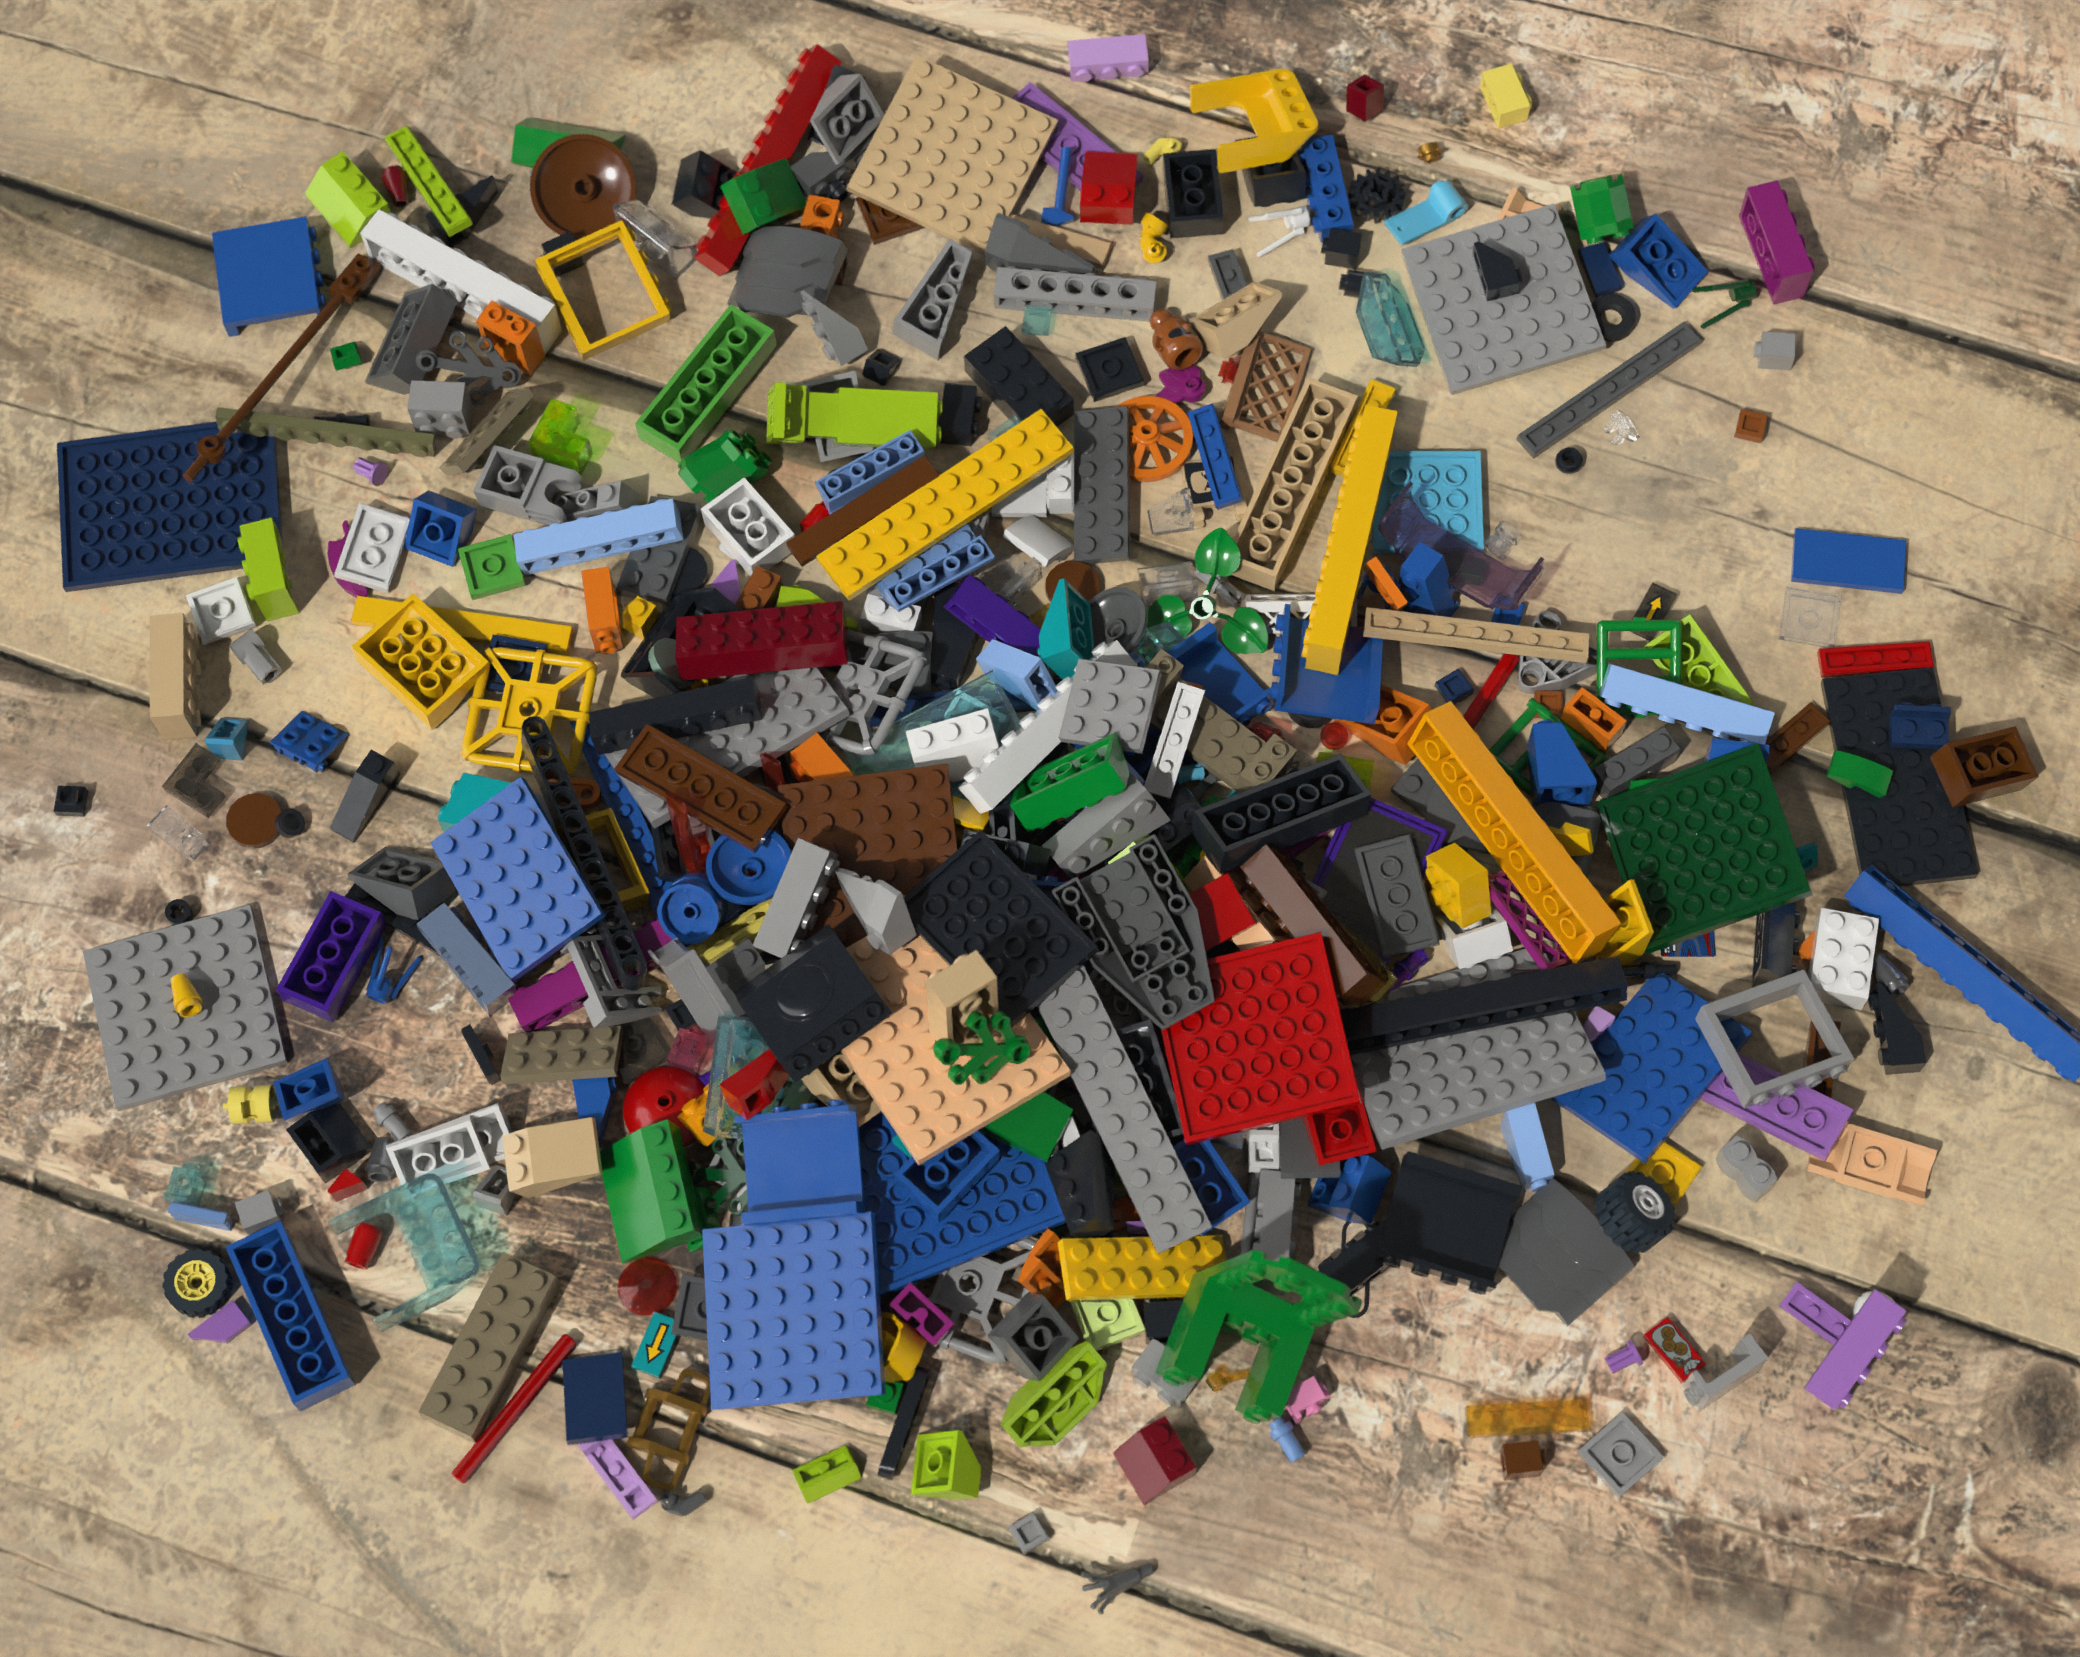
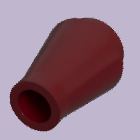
[381,165,409,207]

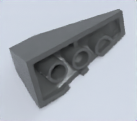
[985,213,1095,274]
[825,631,933,694]

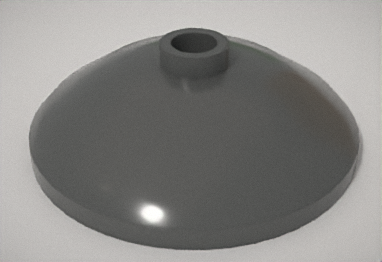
[1088,587,1148,654]

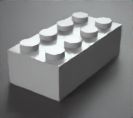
[753,838,840,958]

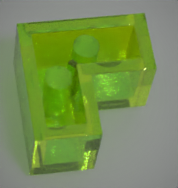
[528,398,593,476]

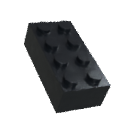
[964,326,1074,427]

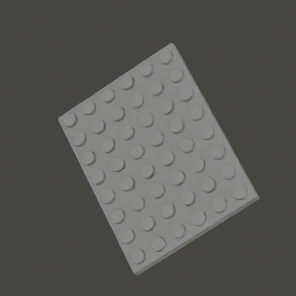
[1339,948,1606,1150]

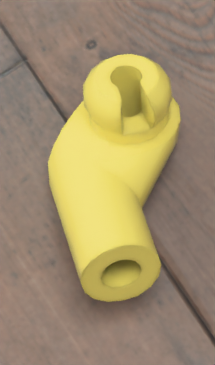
[1142,138,1182,164]

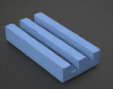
[168,1201,233,1231]

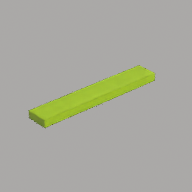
[384,125,473,237]

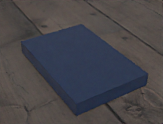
[562,1352,628,1445]

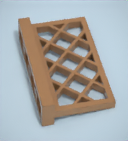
[1220,327,1311,442]

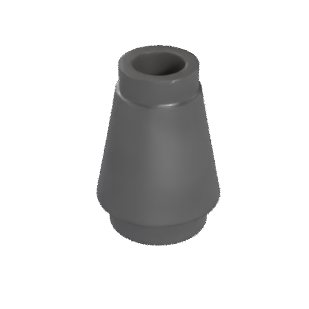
[1872,954,1909,998]
[365,1137,395,1183]

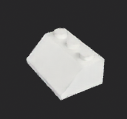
[906,708,1000,784]

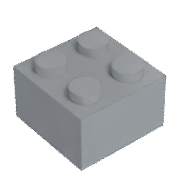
[407,380,474,439]

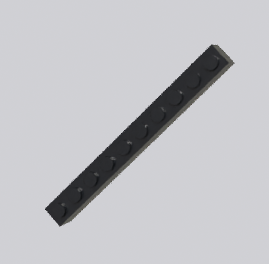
[1340,956,1627,1055]

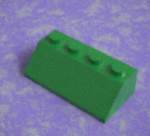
[1010,732,1130,832]

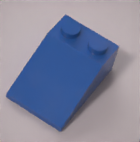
[1608,213,1709,309]

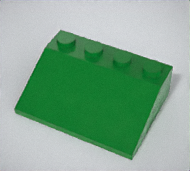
[600,1119,704,1264]

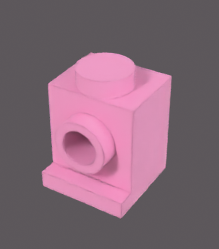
[1285,1376,1330,1425]

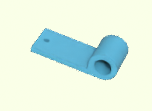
[1384,180,1468,246]

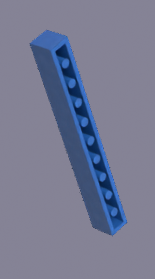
[1844,865,2080,1082]

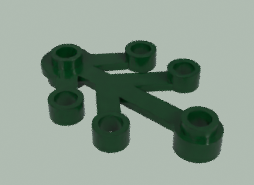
[688,1137,748,1216]

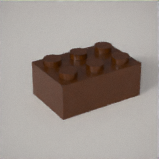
[1930,726,2039,808]

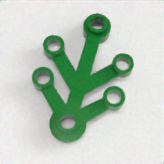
[933,1011,1031,1085]

